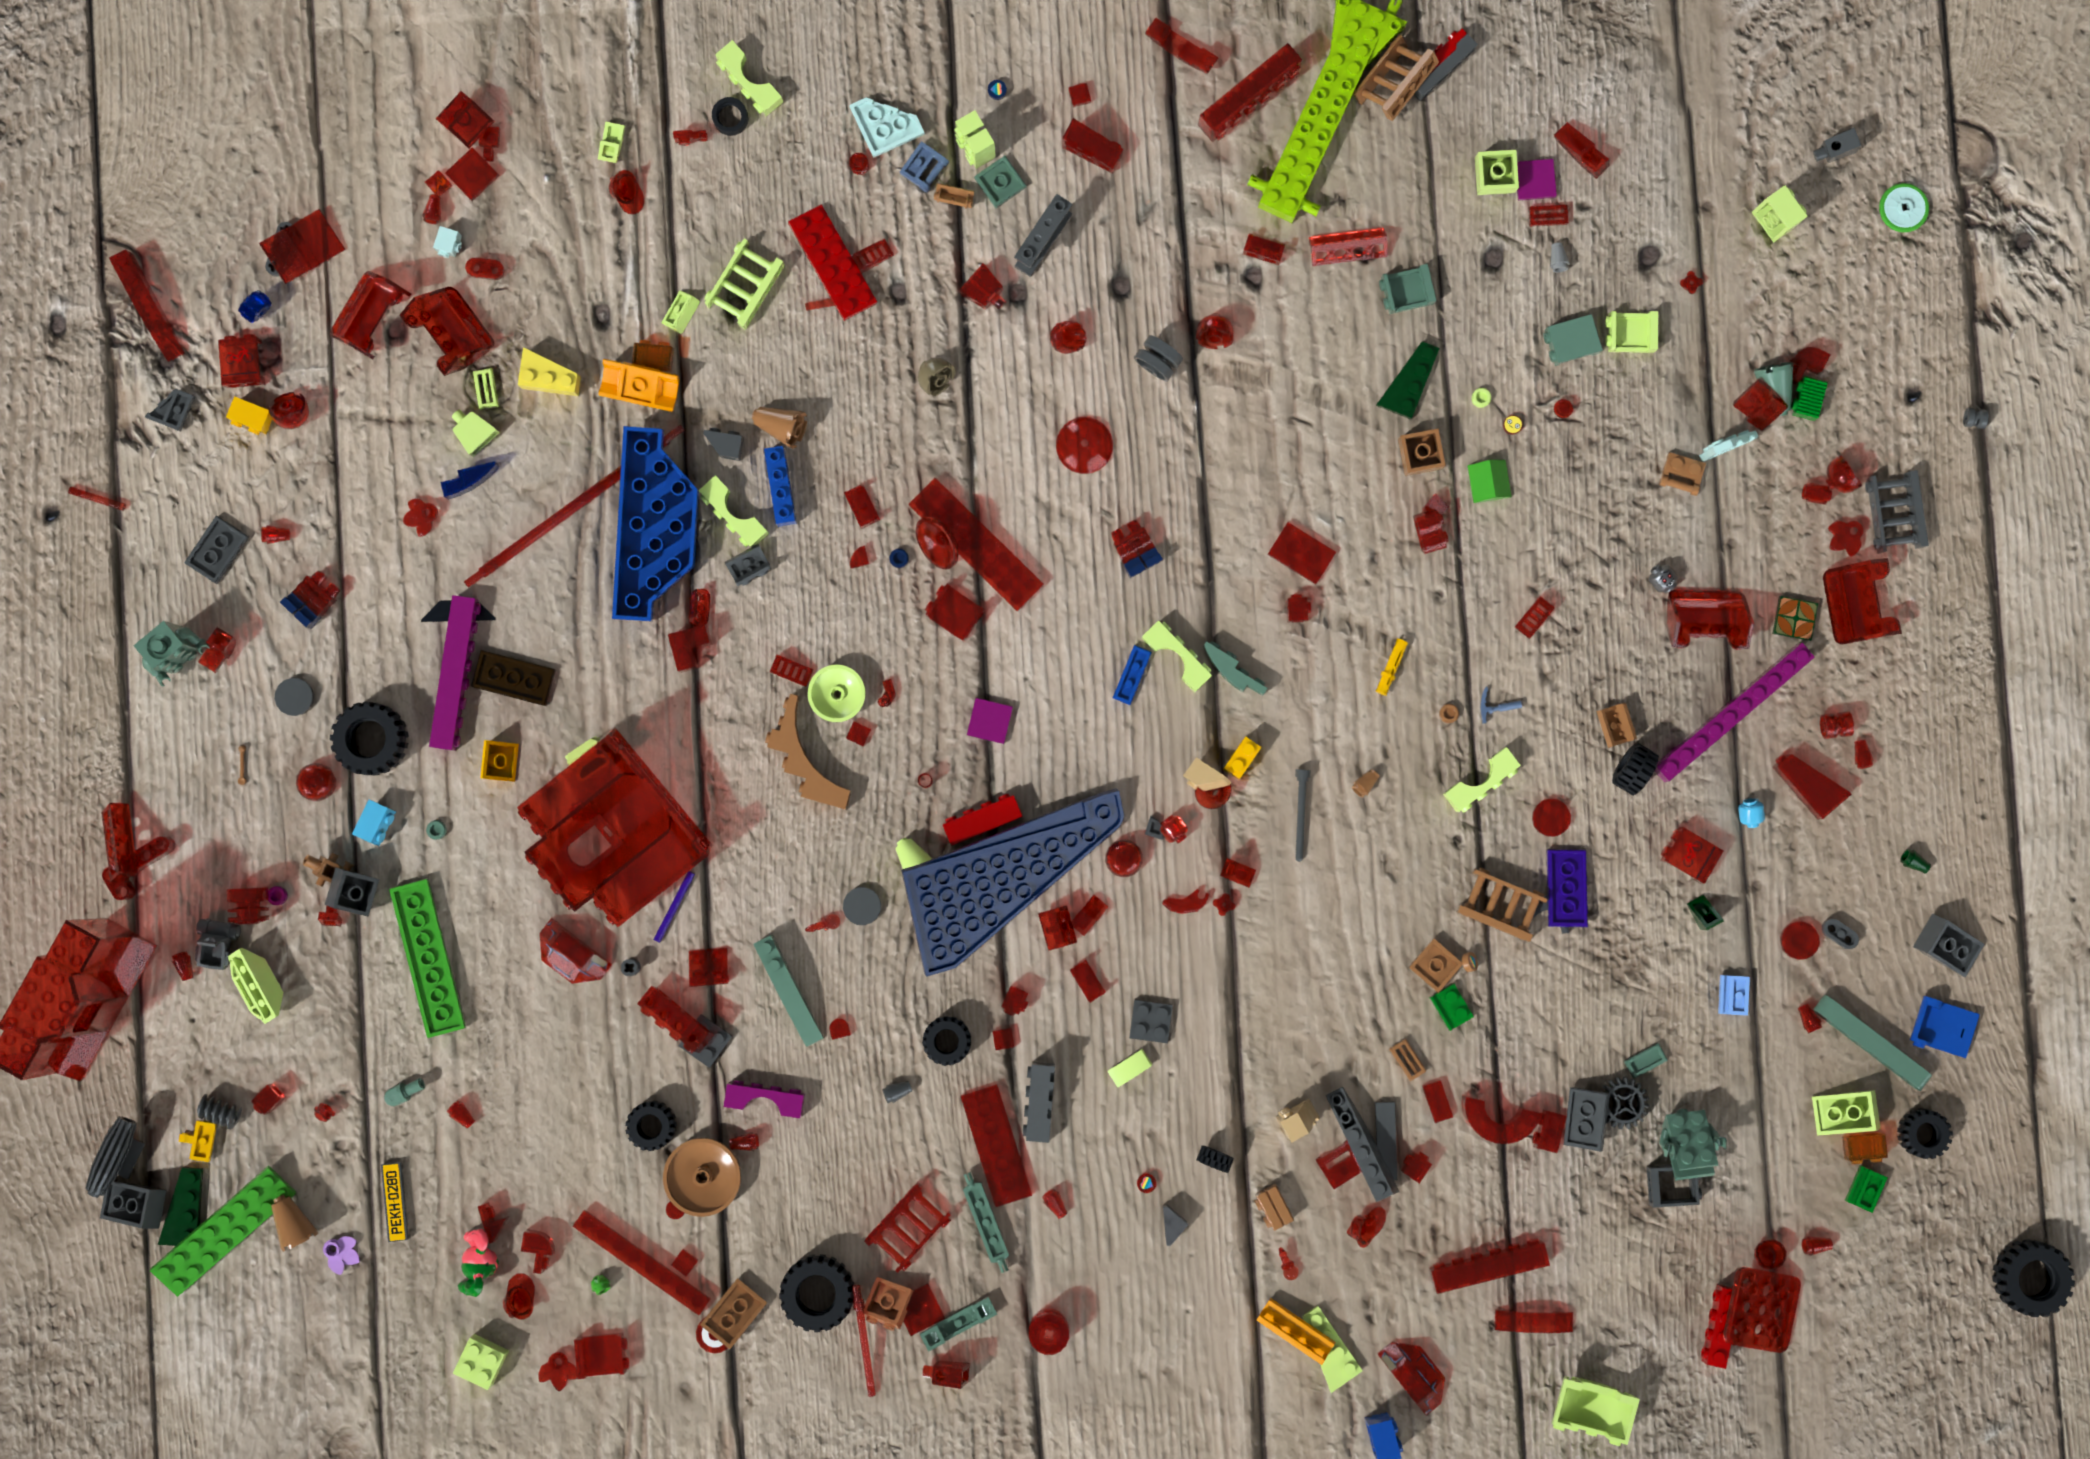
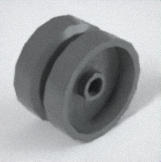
[1134,335,1183,382]

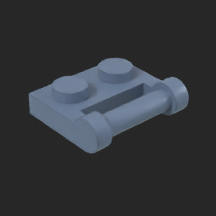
[900,141,949,193]

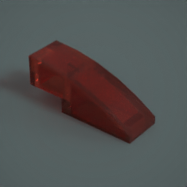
[1554,122,1610,179]

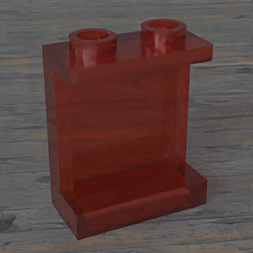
[925,583,985,642]
[574,1332,629,1379]

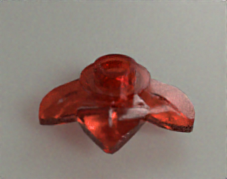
[403,499,438,537]
[1828,521,1863,557]
[539,1352,577,1391]

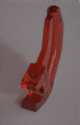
[1162,889,1210,914]

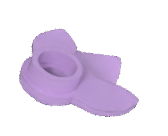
[323,1236,360,1275]

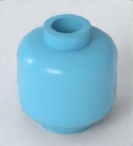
[1738,798,1765,828]

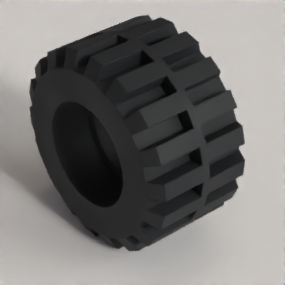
[1612,743,1659,796]
[922,1016,971,1066]
[625,1101,677,1151]
[1897,1108,1953,1159]

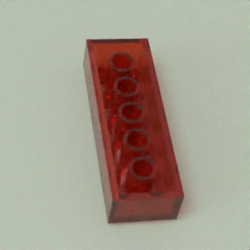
[1198,43,1303,142]

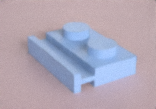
[1718,975,1750,1015]

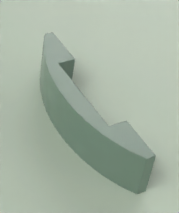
[920,1297,997,1352]

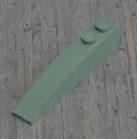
[753,935,824,1047]

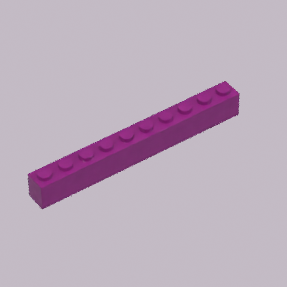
[1655,643,1815,782]

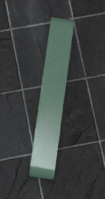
[1813,995,1932,1091]

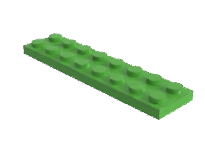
[389,879,466,1038]
[150,1165,296,1297]

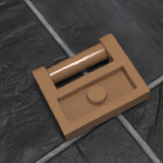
[1659,452,1706,496]

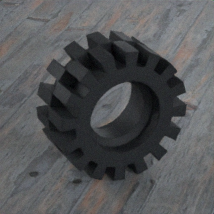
[1196,1145,1234,1173]

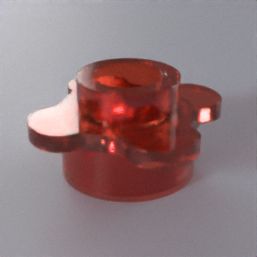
[1680,271,1703,294]
[1213,893,1236,916]
[314,1103,335,1122]

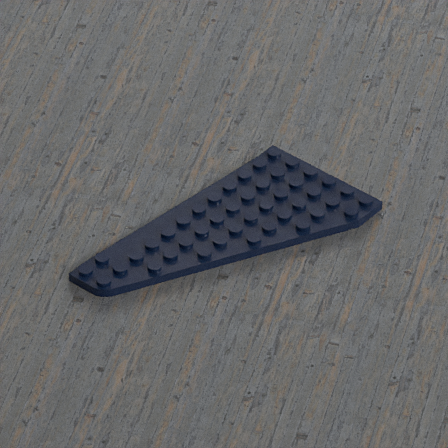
[901,788,1124,977]

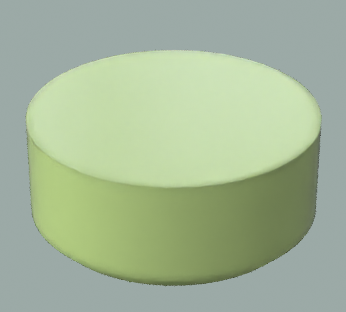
[1471,388,1491,408]

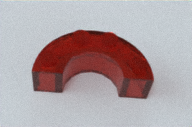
[1462,1095,1542,1144]

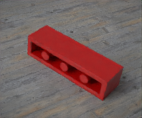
[943,793,1023,846]

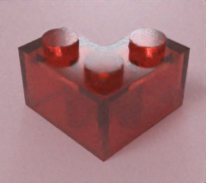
[668,624,713,673]

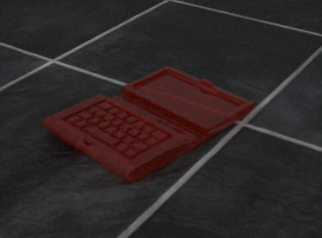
[259,209,345,284]

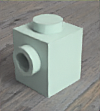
[433,226,462,258]

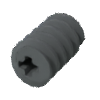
[197,1094,242,1130]

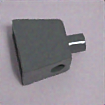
[1813,128,1861,163]

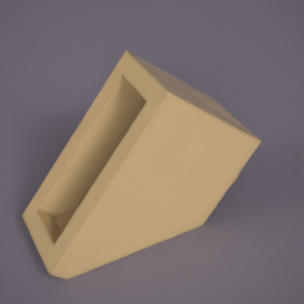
[1183,757,1231,791]

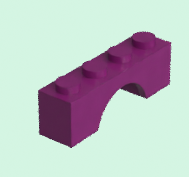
[723,1080,805,1118]

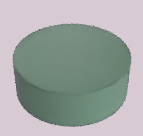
[426,820,447,840]

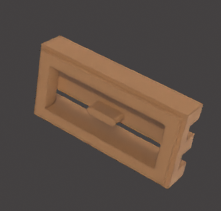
[1389,1038,1426,1082]

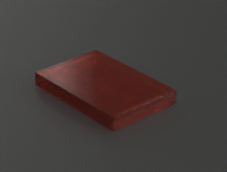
[1267,522,1336,585]

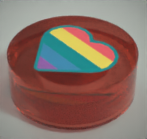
[1137,1173,1156,1193]

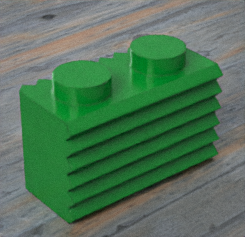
[1791,376,1828,421]

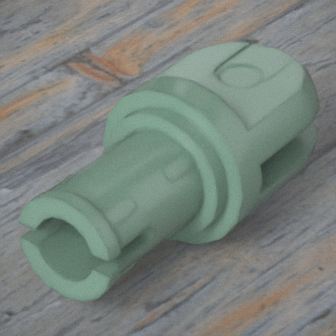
[384,1078,425,1106]

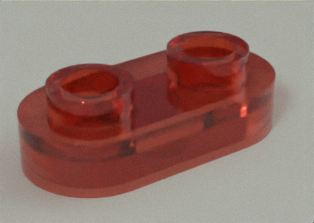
[465,258,505,280]
[689,589,710,627]

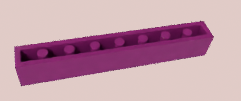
[429,595,481,751]

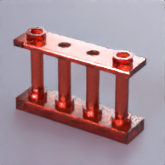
[864,1181,951,1273]

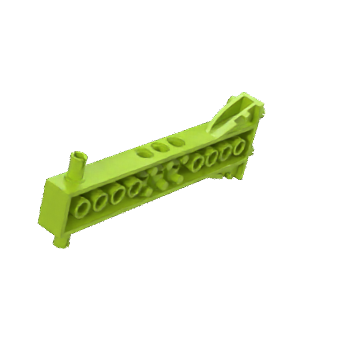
[1247,0,1407,223]

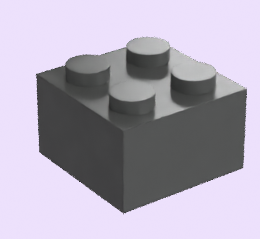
[324,867,380,917]

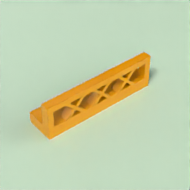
[1257,1298,1336,1365]

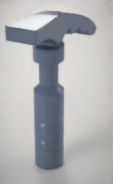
[1480,687,1522,724]

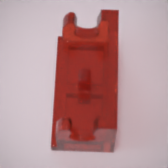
[1243,233,1285,266]
[844,485,880,529]
[1069,959,1106,1003]

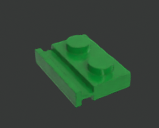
[1429,983,1474,1031]
[1845,1165,1888,1213]

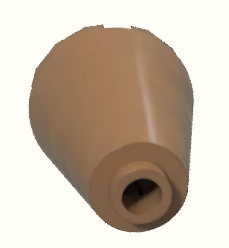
[752,407,807,449]
[271,1194,319,1252]

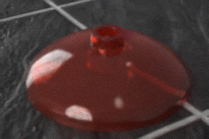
[1056,417,1113,474]
[916,516,959,570]

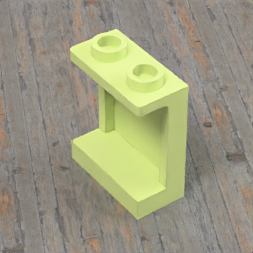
[1605,311,1658,353]

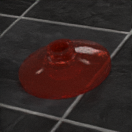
[1195,773,1232,809]

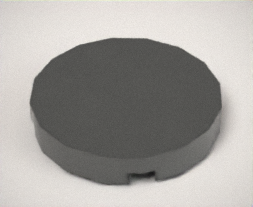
[274,678,314,716]
[843,887,881,925]

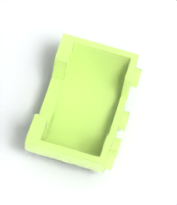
[1552,1376,1640,1446]

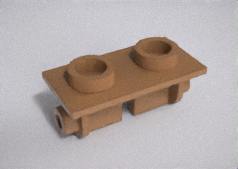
[934,183,974,209]

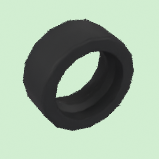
[712,97,749,136]

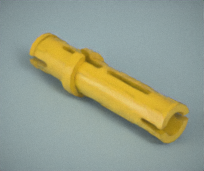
[1375,638,1408,696]

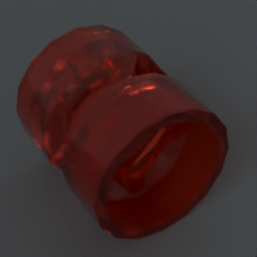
[1820,712,1854,739]

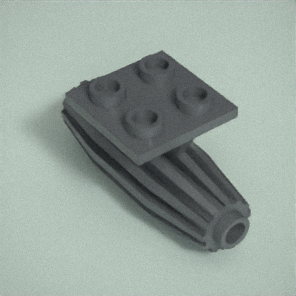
[85,1116,145,1198]

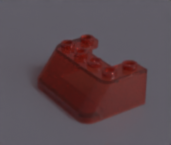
[400,287,495,376]
[1823,558,1902,645]
[1667,590,1754,650]

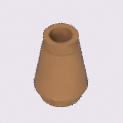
[1352,769,1380,798]

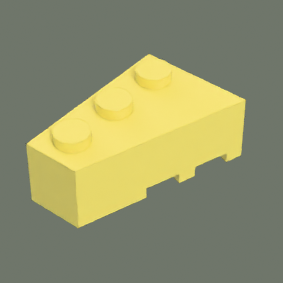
[518,347,581,396]

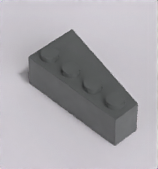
[1023,1062,1055,1143]

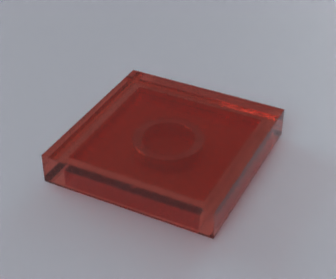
[445,147,500,201]
[903,1283,946,1336]

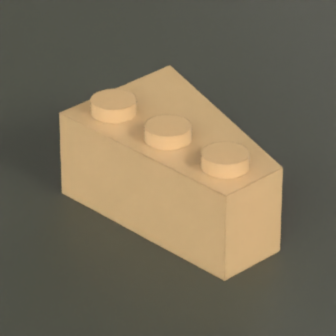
[1276,1099,1320,1143]

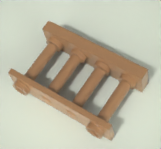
[1353,34,1439,121]
[1456,868,1548,942]

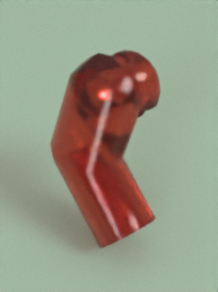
[878,679,896,707]

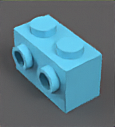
[352,800,396,846]

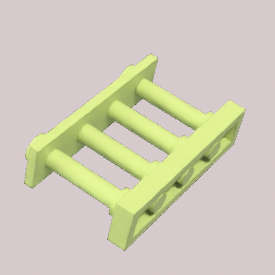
[704,238,785,330]

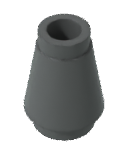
[882,1081,912,1103]

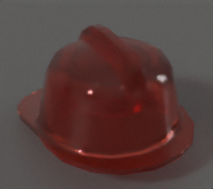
[609,170,644,215]
[1347,1207,1386,1248]
[503,1273,535,1319]

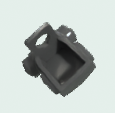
[195,919,241,970]

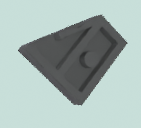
[145,389,195,432]

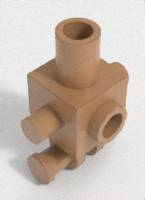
[303,853,354,887]

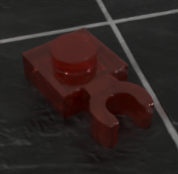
[673,130,708,146]

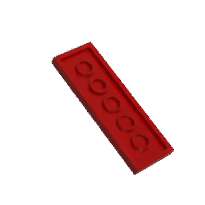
[788,204,877,321]

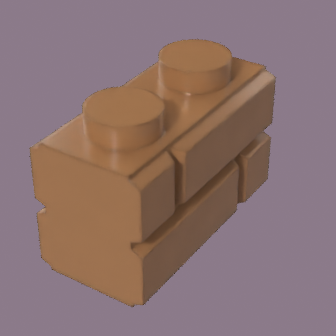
[1254,1184,1294,1231]

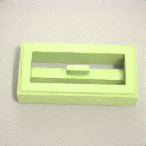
[473,368,499,410]

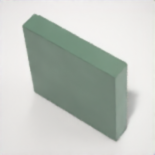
[974,155,1027,209]

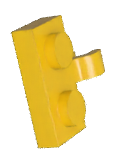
[178,1120,217,1162]

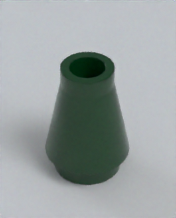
[1900,849,1931,874]

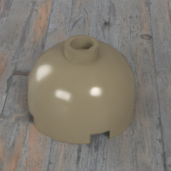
[918,357,956,396]

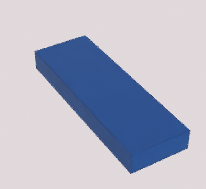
[1113,645,1152,705]

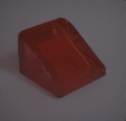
[1422,493,1449,521]

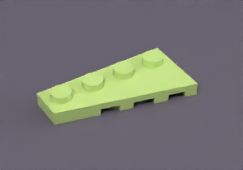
[1302,1305,1363,1393]

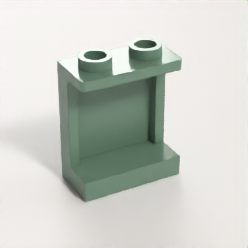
[1379,264,1436,315]
[1543,314,1603,366]

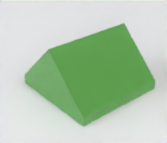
[1467,460,1512,503]

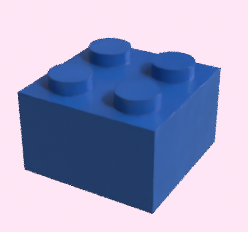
[1365,1412,1403,1459]

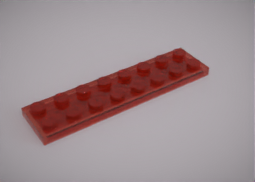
[908,478,1044,612]

